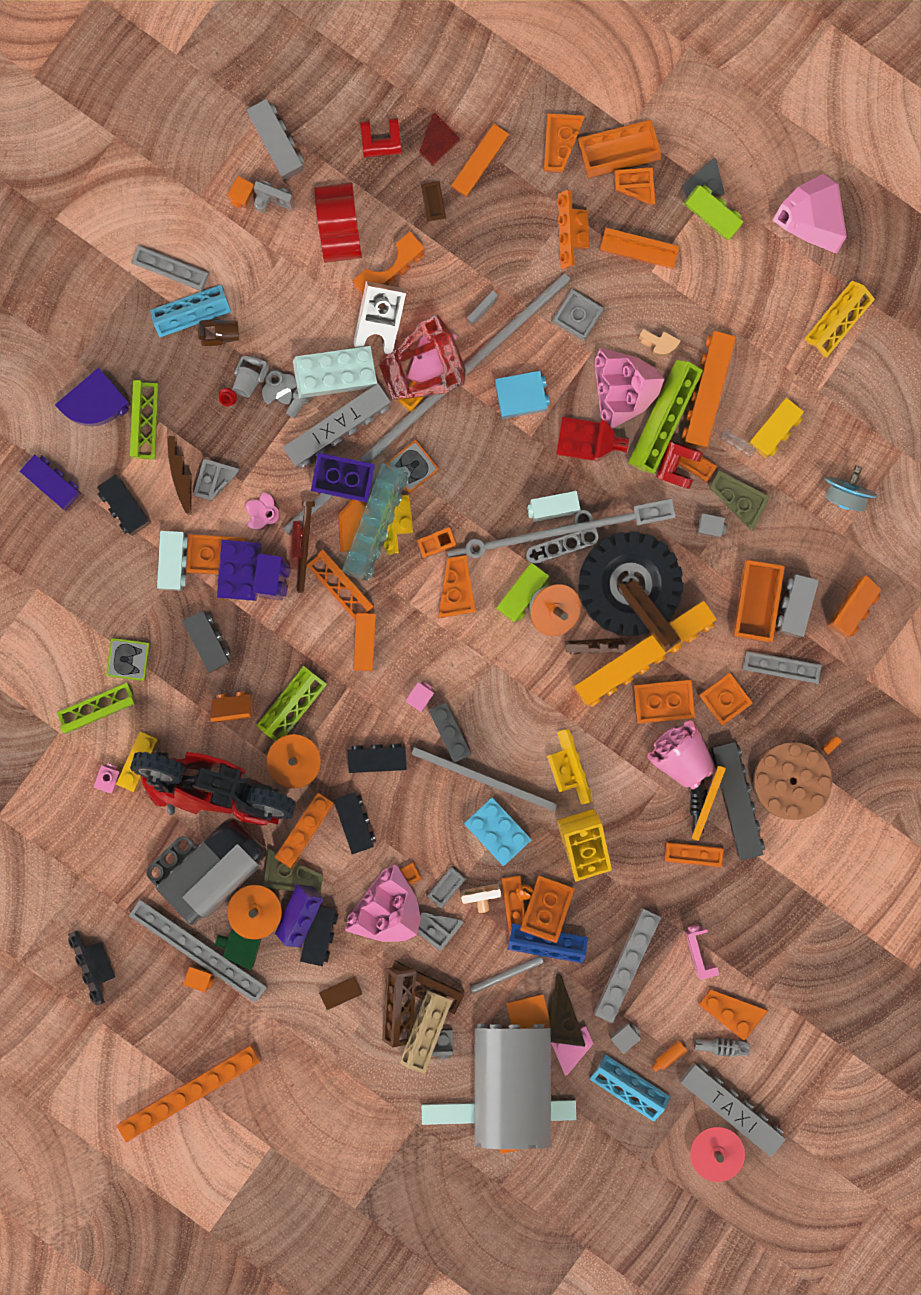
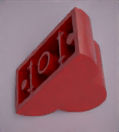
[315,182,362,263]

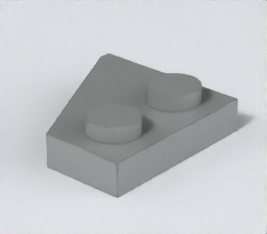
[193,459,240,501]

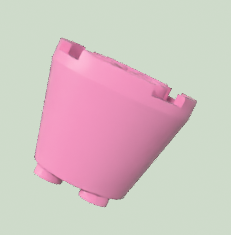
[647,721,716,789]

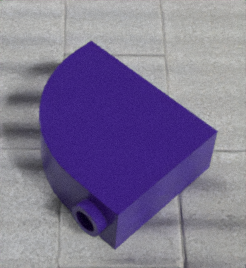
[55,367,131,426]

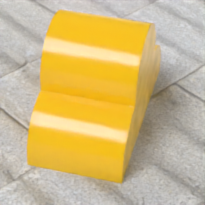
[557,808,612,882]

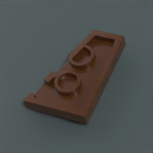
[565,638,625,655]

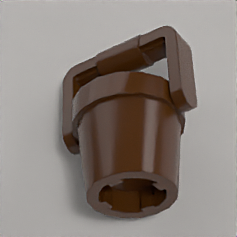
[198,319,239,346]

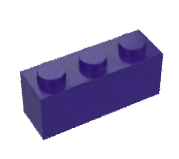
[19,454,81,511]
[275,884,324,948]

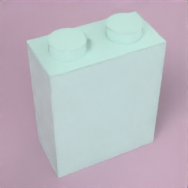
[527,491,580,522]

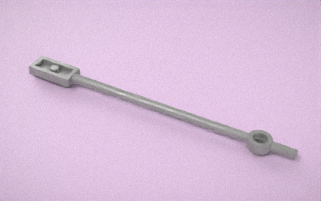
[447,498,676,558]

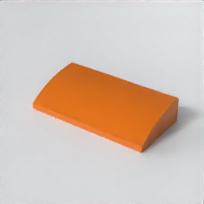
[578,120,661,178]

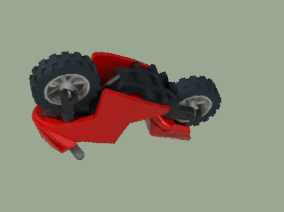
[130,750,296,826]

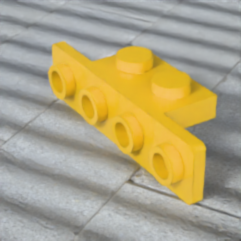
[377,477,413,555]
[547,729,593,805]

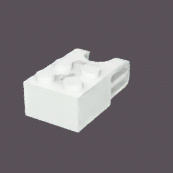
[354,281,406,354]

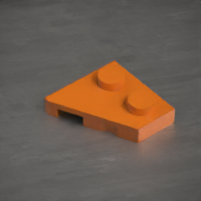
[614,167,655,206]

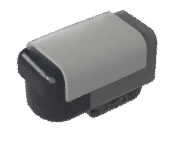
[146,818,266,925]

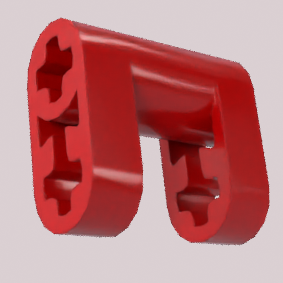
[360,118,402,158]
[656,441,703,489]

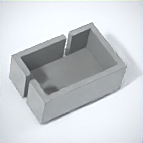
[775,574,819,638]

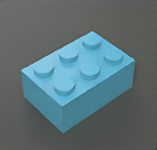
[464,797,531,866]

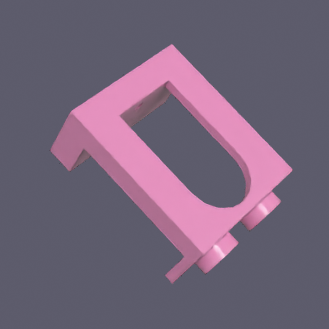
[684,924,719,980]

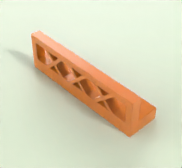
[600,228,680,269]
[307,549,374,621]

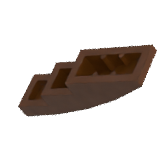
[167,436,192,515]

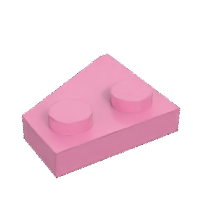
[551,1025,593,1076]

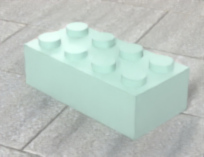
[293,346,377,399]

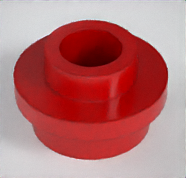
[219,388,237,406]

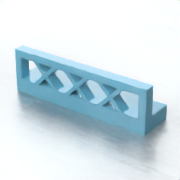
[150,285,231,338]
[589,1055,670,1122]

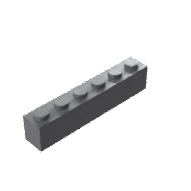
[711,742,765,860]

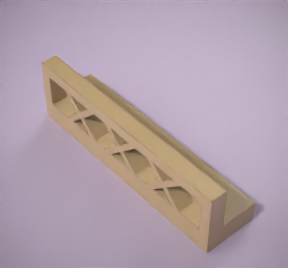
[400,990,452,1074]

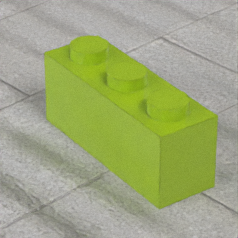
[683,185,743,240]
[496,563,550,623]

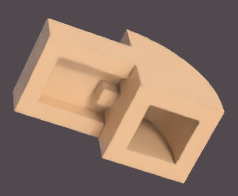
[638,329,680,357]

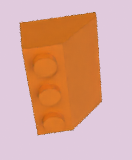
[827,575,881,638]

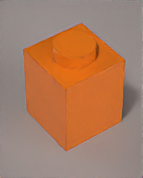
[227,176,255,209]
[183,965,215,993]

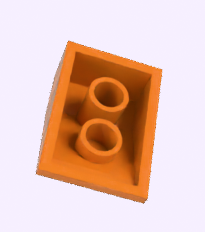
[210,691,255,722]

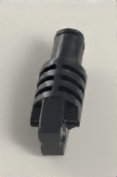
[690,780,708,833]

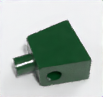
[215,929,262,970]

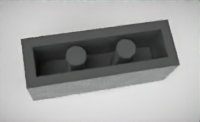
[182,611,232,673]
[429,703,471,763]

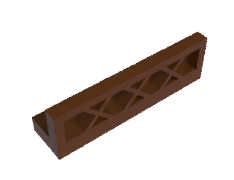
[618,579,681,652]
[385,960,464,1015]
[382,967,417,1048]

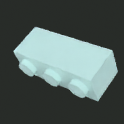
[157,531,188,591]

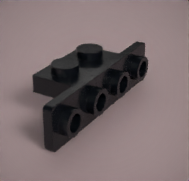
[68,931,115,1006]

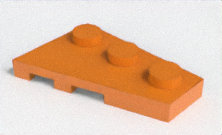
[544,113,585,173]
[438,555,476,619]
[698,989,768,1041]

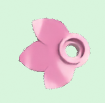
[245,493,280,530]

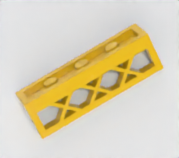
[804,281,875,358]

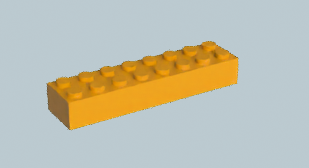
[573,601,717,707]

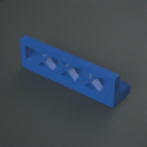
[507,923,588,963]

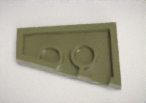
[710,471,770,531]
[263,849,323,895]

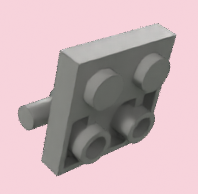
[254,181,295,213]

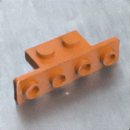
[557,190,590,269]

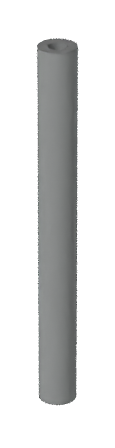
[470,956,544,994]

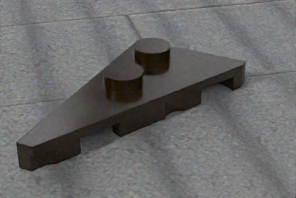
[550,974,585,1047]

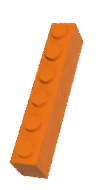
[682,331,736,450]

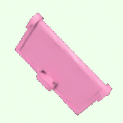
[407,327,457,389]

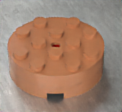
[752,742,832,820]

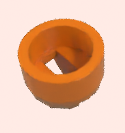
[516,885,533,900]

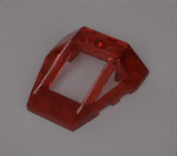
[379,314,466,400]

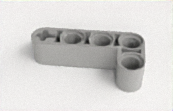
[526,510,599,565]

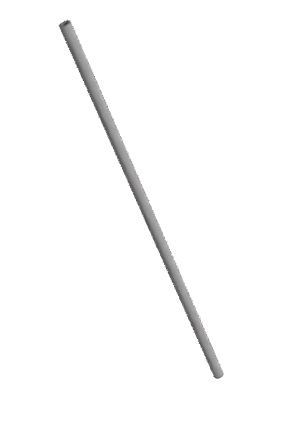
[283,273,571,535]

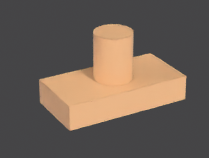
[461,883,501,913]

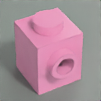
[94,763,122,794]

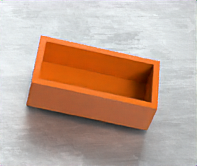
[732,560,785,643]

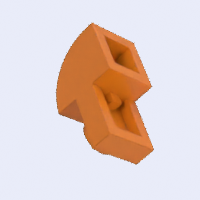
[417,527,458,558]

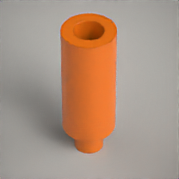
[651,1040,688,1072]

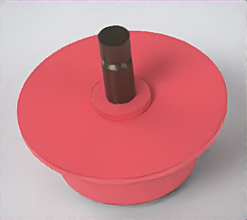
[690,1127,745,1182]

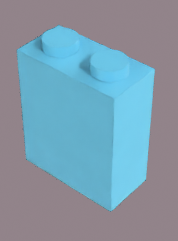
[495,371,550,419]

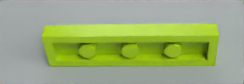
[130,380,159,460]
[256,666,327,741]
[57,682,137,734]

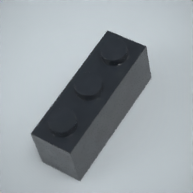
[97,474,151,536]
[348,743,407,773]
[333,792,377,855]
[300,905,339,967]

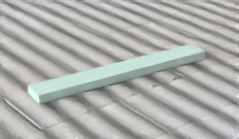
[421,1100,576,1125]

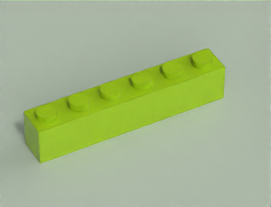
[628,360,703,474]

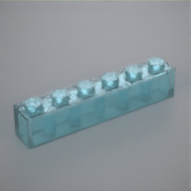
[342,463,408,581]

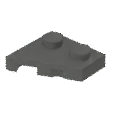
[683,158,725,199]

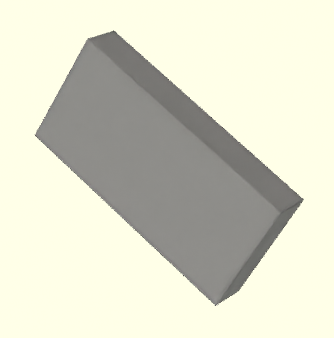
[467,291,498,326]
[427,866,466,909]

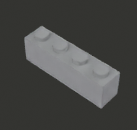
[247,99,305,181]

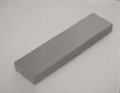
[131,245,210,292]
[742,651,822,684]

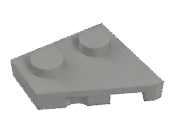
[418,912,464,951]

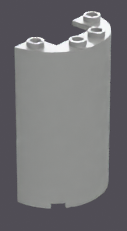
[474,1024,551,1149]

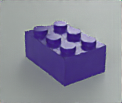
[311,453,375,503]
[217,540,262,601]

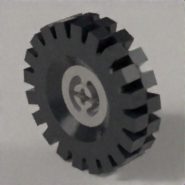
[578,531,684,637]

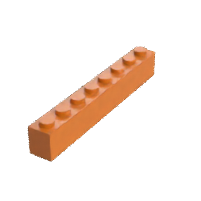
[117,1043,262,1142]

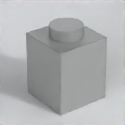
[697,513,727,538]
[610,1022,641,1054]

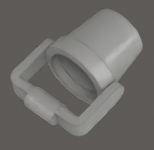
[232,356,269,398]

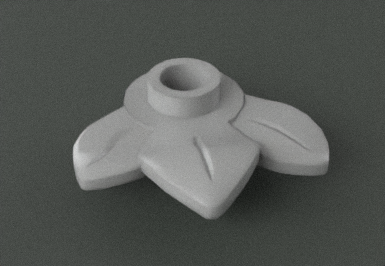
[262,369,297,405]

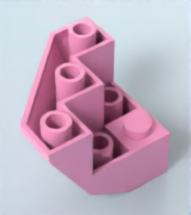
[773,174,847,253]
[595,348,664,428]
[345,865,421,942]

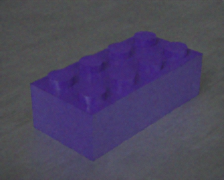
[253,554,291,601]

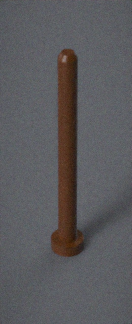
[297,501,315,593]

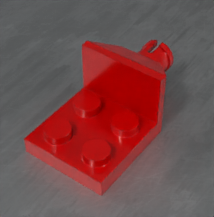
[556,417,629,462]

